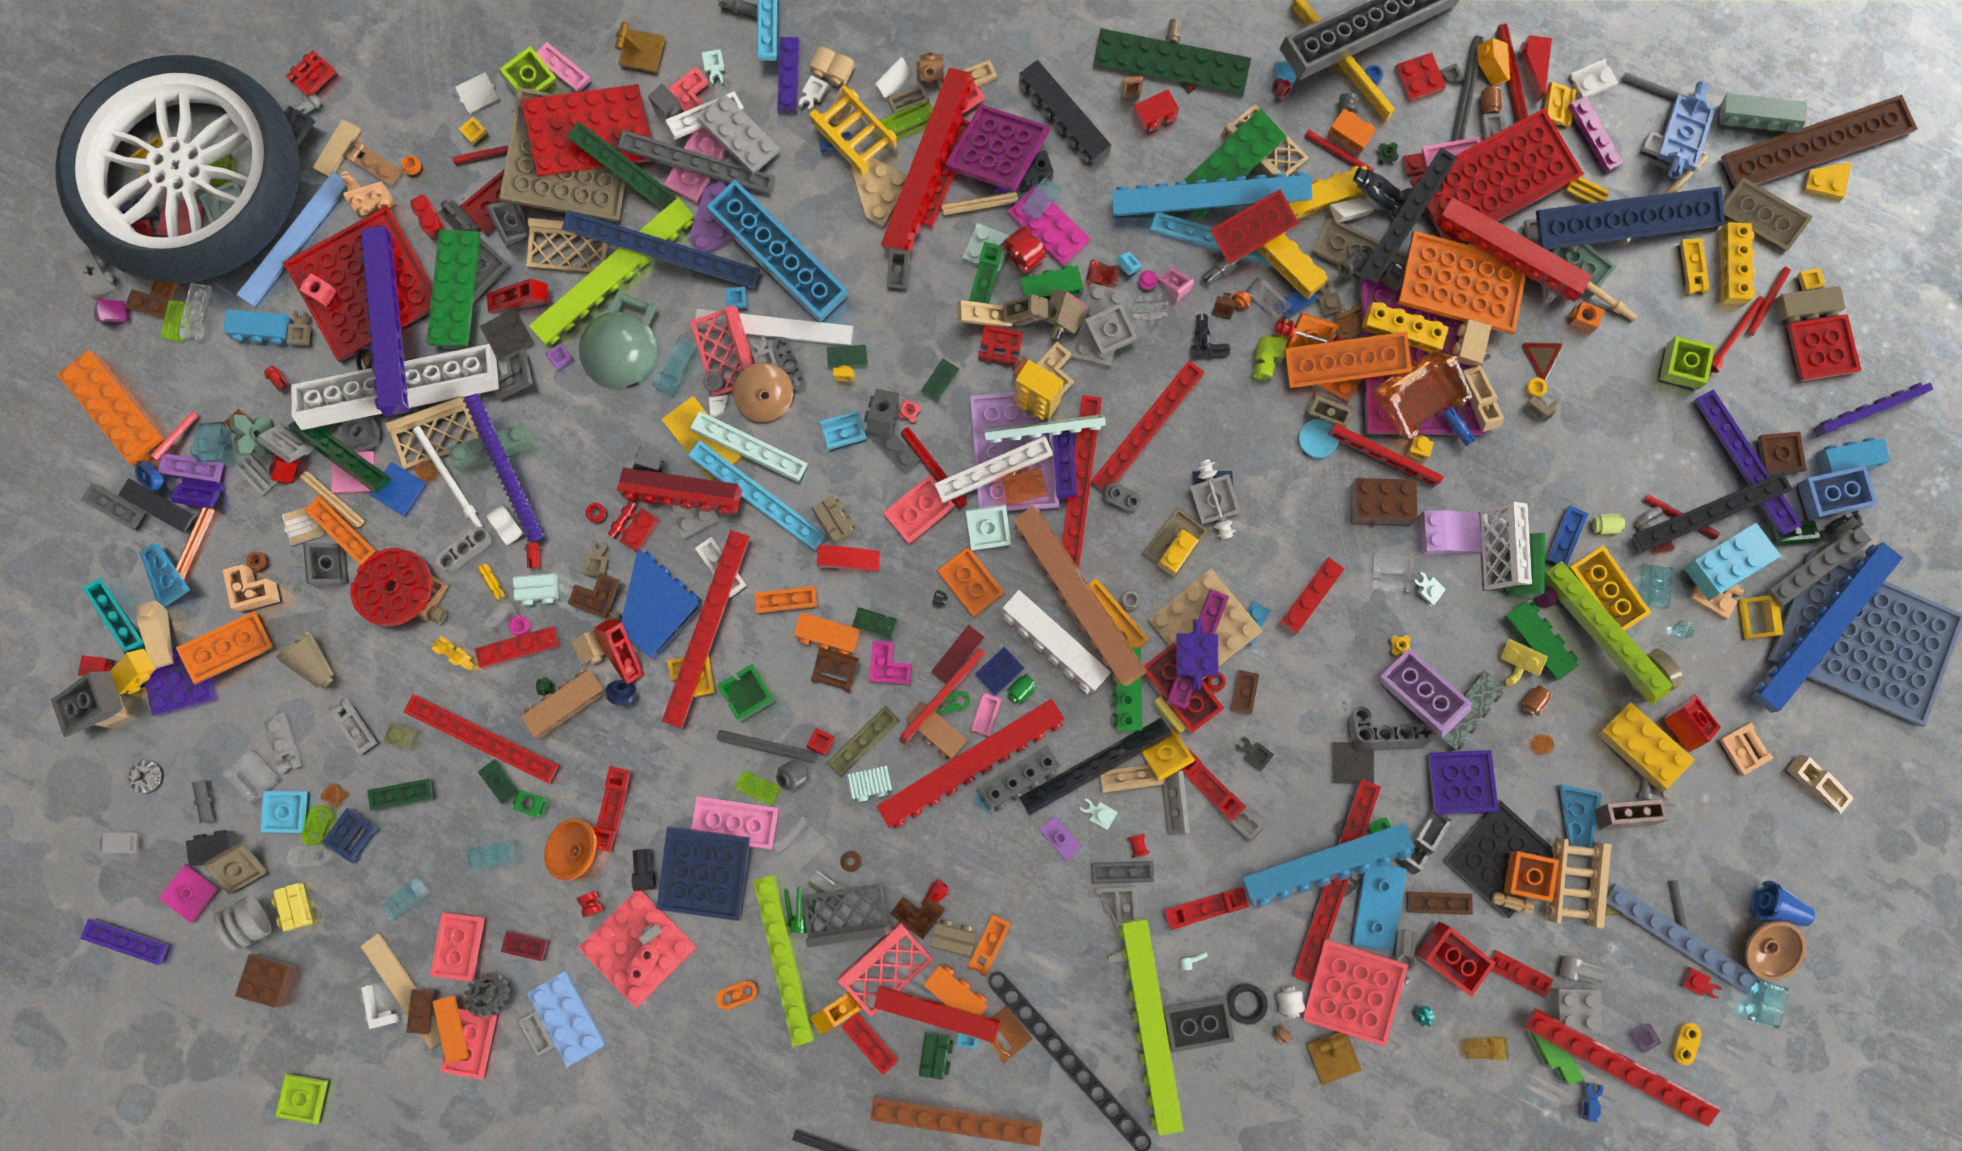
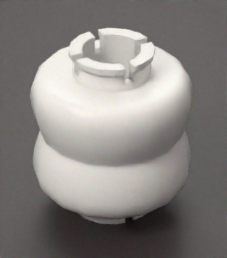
[1277,986,1305,1018]

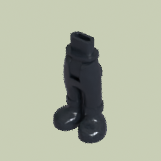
[1353,167,1413,220]

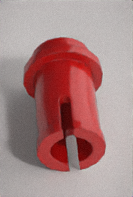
[264,366,289,392]
[524,543,540,568]

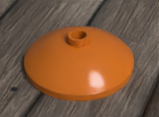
[544,818,597,881]

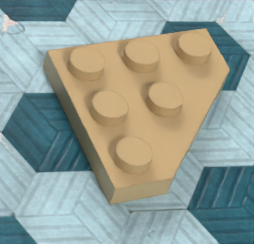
[851,151,907,229]

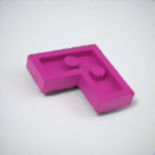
[869,641,912,685]

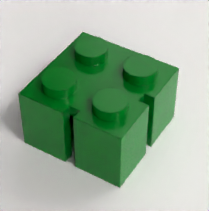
[717,664,775,722]

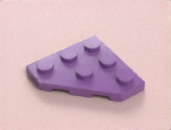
[689,181,734,253]

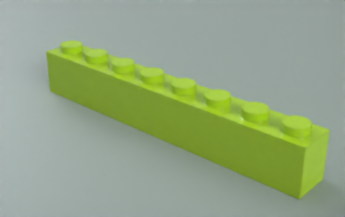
[1544,561,1673,705]
[753,875,815,1047]

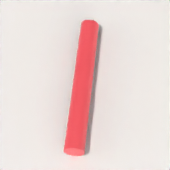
[150,411,198,461]

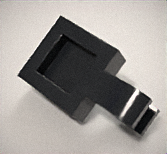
[1380,261,1404,292]

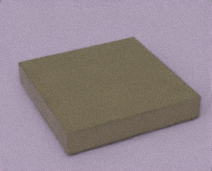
[204,842,266,894]

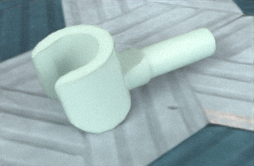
[1180,952,1208,970]

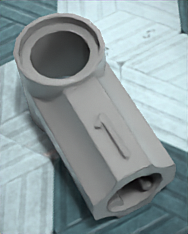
[807,870,851,909]
[1393,930,1416,972]
[1559,955,1605,986]

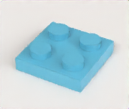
[260,791,308,833]

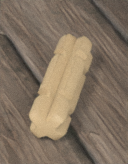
[1492,892,1534,914]

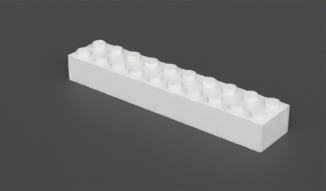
[291,344,499,430]

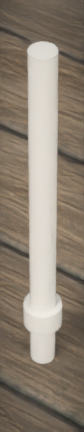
[413,426,484,528]

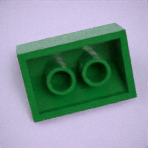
[1505,533,1546,600]

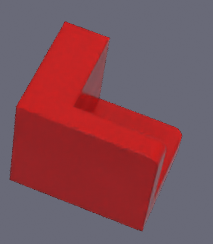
[269,453,297,483]

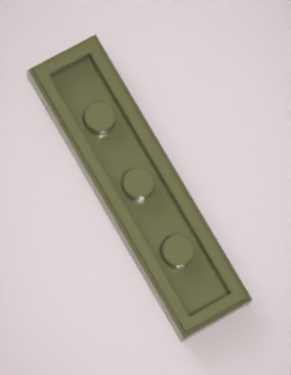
[827,705,900,777]

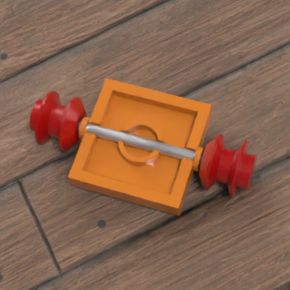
[1274,312,1347,348]

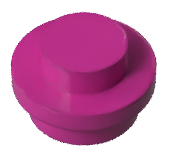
[1138,270,1158,290]

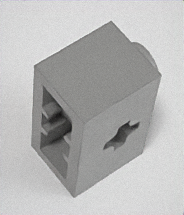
[68,249,115,299]

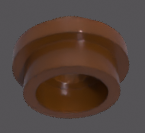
[840,851,861,872]

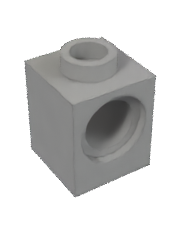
[100,833,137,854]

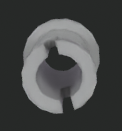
[295,94,322,114]

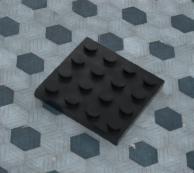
[1445,800,1553,919]

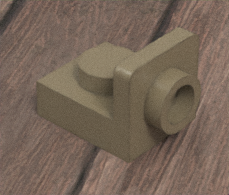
[1523,395,1559,421]

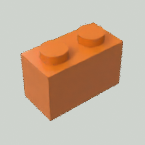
[1328,109,1376,155]

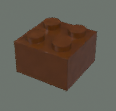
[235,954,298,1008]

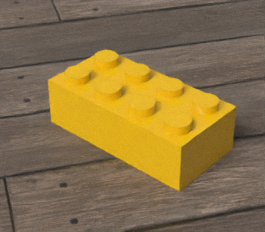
[1014,360,1064,421]
[1568,545,1652,631]
[1598,702,1695,793]

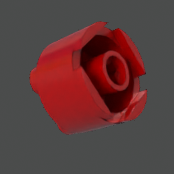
[1000,226,1046,273]

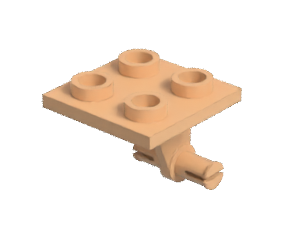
[341,171,396,217]

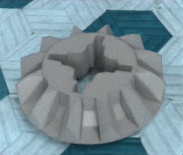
[126,760,161,793]

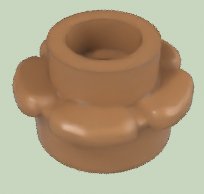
[1274,1025,1293,1044]

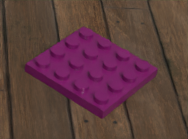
[945,104,1050,192]

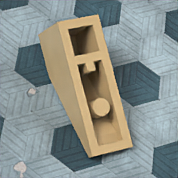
[136,600,174,668]

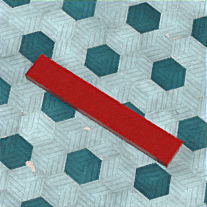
[920,119,970,229]
[1328,423,1444,487]
[899,648,985,745]
[874,986,1000,1043]

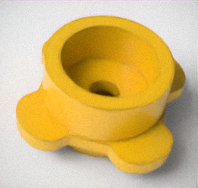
[1390,635,1412,656]

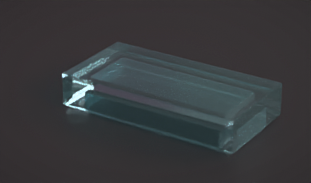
[1022,178,1060,221]

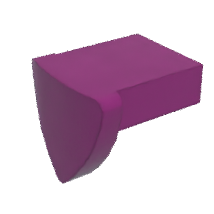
[94,298,126,322]

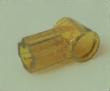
[1464,1037,1509,1060]

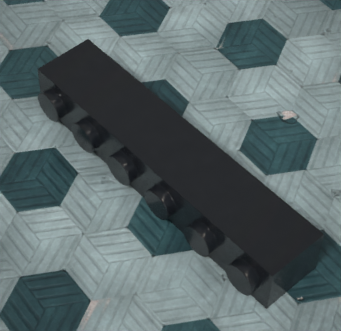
[1019,59,1111,166]

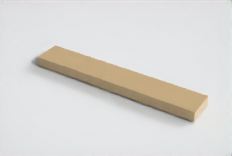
[360,933,441,1049]

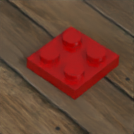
[1395,52,1446,101]

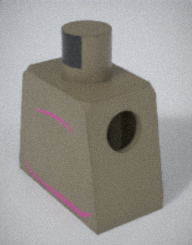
[1045,289,1091,340]

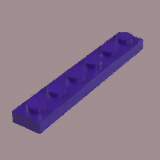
[1814,382,1934,437]

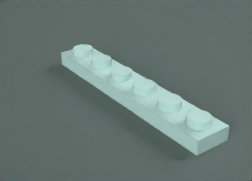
[690,411,808,483]
[984,414,1106,443]

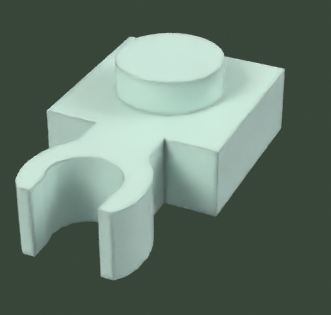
[702,49,725,85]
[1411,571,1446,605]
[1079,799,1118,830]

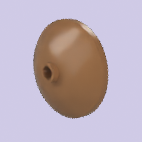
[733,362,793,422]
[1745,920,1806,981]

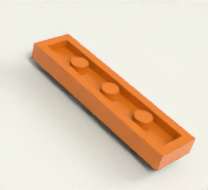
[304,496,377,565]

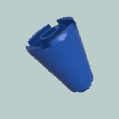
[1751,880,1815,927]

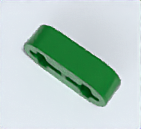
[935,691,970,715]

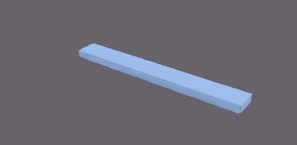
[237,172,347,307]

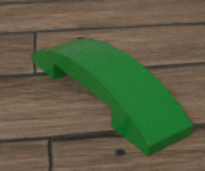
[968,242,1003,304]

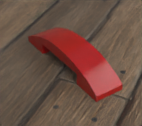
[1180,748,1246,822]
[594,766,630,852]
[1164,887,1249,930]

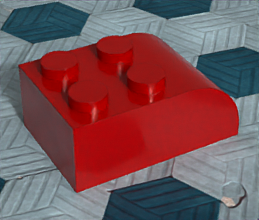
[1415,921,1496,997]

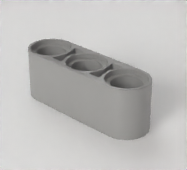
[436,527,492,572]

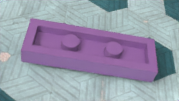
[158,453,224,483]

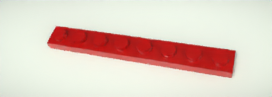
[1091,360,1204,492]
[403,694,559,784]

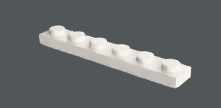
[935,436,1053,503]

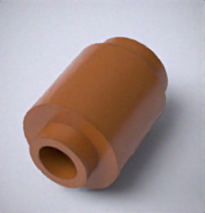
[1481,86,1502,114]
[1522,685,1552,717]

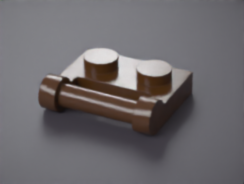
[811,647,859,693]

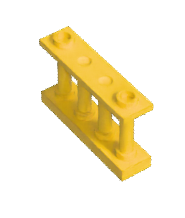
[809,85,897,176]

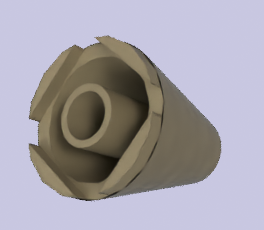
[276,631,334,688]

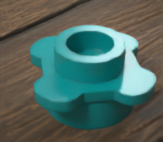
[1415,1006,1434,1027]

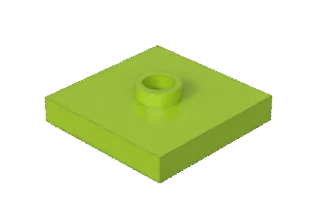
[275,1073,328,1125]

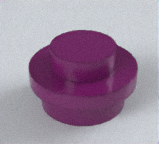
[1536,587,1557,607]

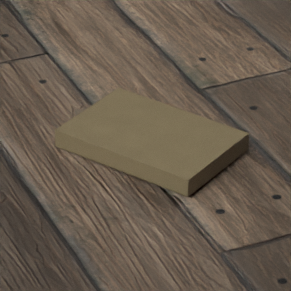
[1141,507,1210,579]

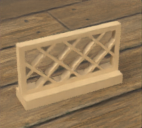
[1221,104,1309,178]
[526,218,608,273]
[385,397,479,469]

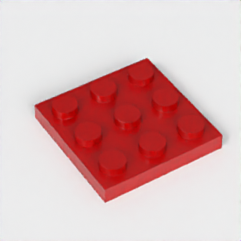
[1787,314,1862,382]

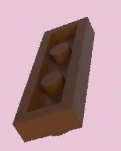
[1408,892,1473,915]

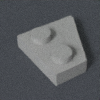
[1096,887,1138,930]

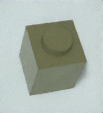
[383,722,417,750]

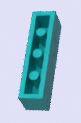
[81,577,146,654]

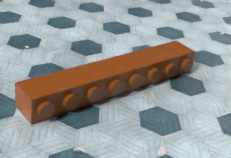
[870,1096,1042,1147]

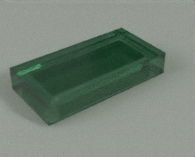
[827,345,868,369]

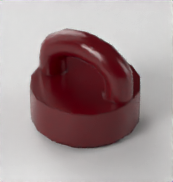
[1272,78,1292,100]

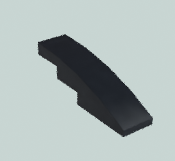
[118,478,195,533]

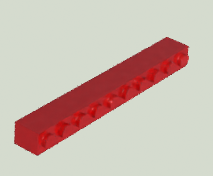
[881,67,975,252]
[876,698,1065,829]

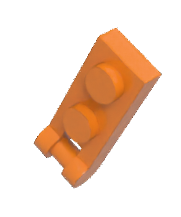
[967,914,1011,977]

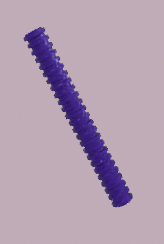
[462,393,544,543]

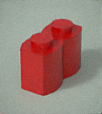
[410,194,446,242]

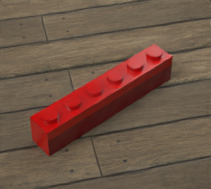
[617,468,742,515]

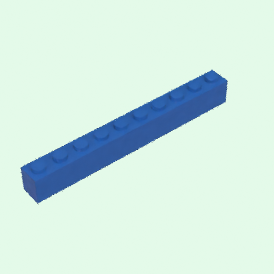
[1752,542,1903,713]

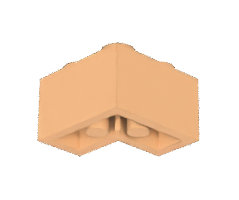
[223,564,280,612]

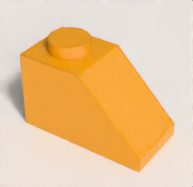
[1477,38,1510,86]
[810,992,862,1036]

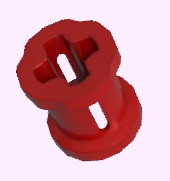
[1127,834,1150,858]

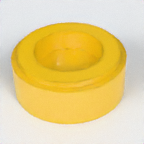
[1525,378,1547,398]

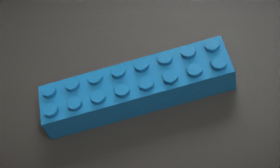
[706,180,848,322]
[1243,823,1414,908]

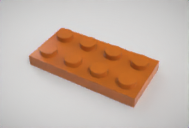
[176,611,274,685]

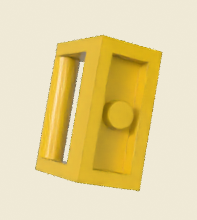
[1738,595,1784,640]

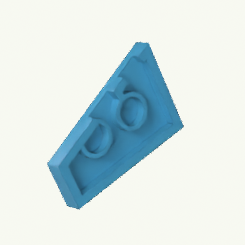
[139,544,190,607]
[1559,784,1602,848]

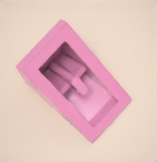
[1158,267,1194,302]

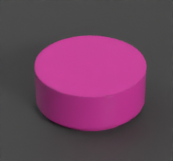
[508,616,530,636]

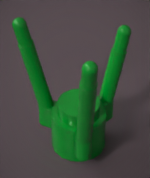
[784,886,816,933]

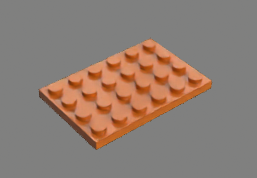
[1397,231,1526,335]

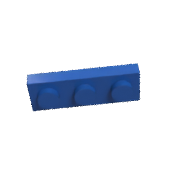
[1545,506,1588,566]

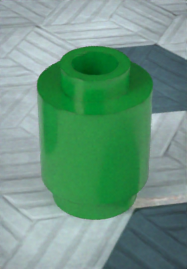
[1007,674,1037,704]

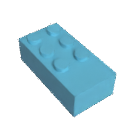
[1684,523,1781,601]

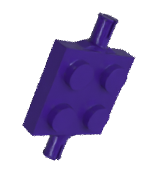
[1176,619,1218,690]

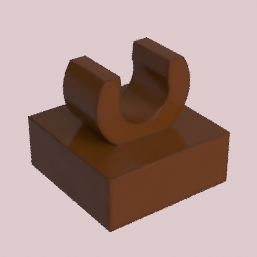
[1212,292,1236,319]

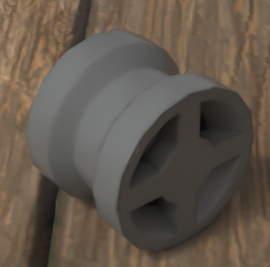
[1338,93,1359,114]

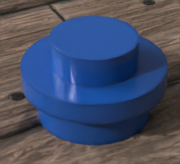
[1364,65,1383,84]

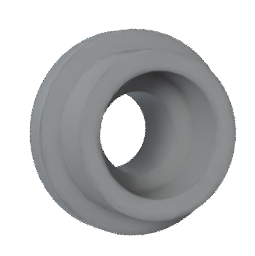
[1120,590,1140,611]

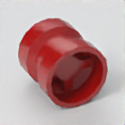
[576,891,603,918]

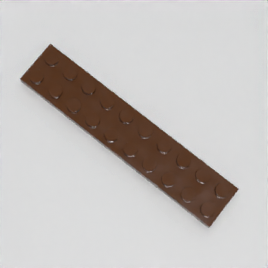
[1721,95,1918,187]

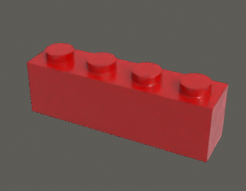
[1278,557,1345,636]

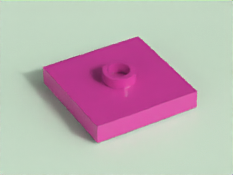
[158,864,220,923]

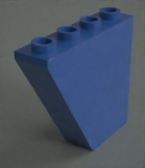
[621,549,702,659]

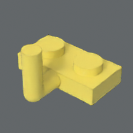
[1500,639,1548,686]

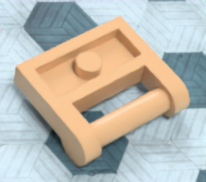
[1719,722,1773,776]

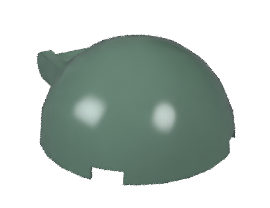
[579,290,658,389]

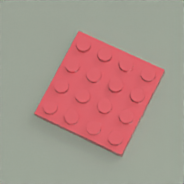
[578,891,697,1008]
[1303,939,1408,1047]

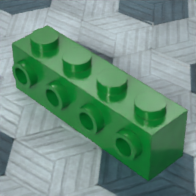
[1506,601,1579,680]
[1111,647,1142,731]

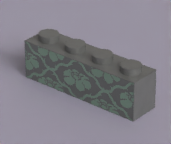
[1434,671,1505,751]

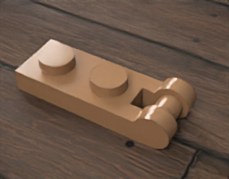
[345,141,402,187]

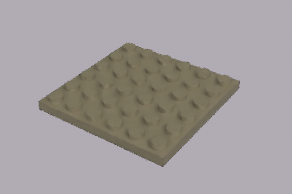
[500,87,625,223]

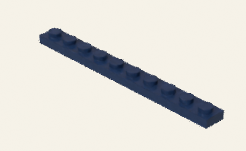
[562,210,760,289]

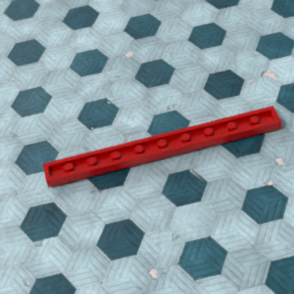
[1055,395,1102,591]
[661,530,750,729]
[1293,779,1381,984]
[1524,1008,1720,1127]

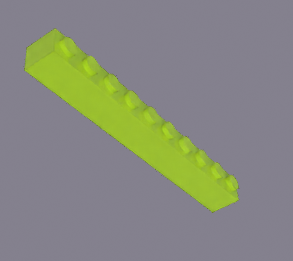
[529,197,694,346]
[1118,917,1184,1136]

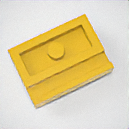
[1544,82,1576,128]

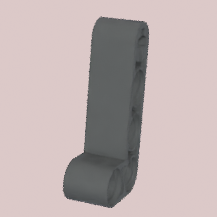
[1348,706,1435,750]

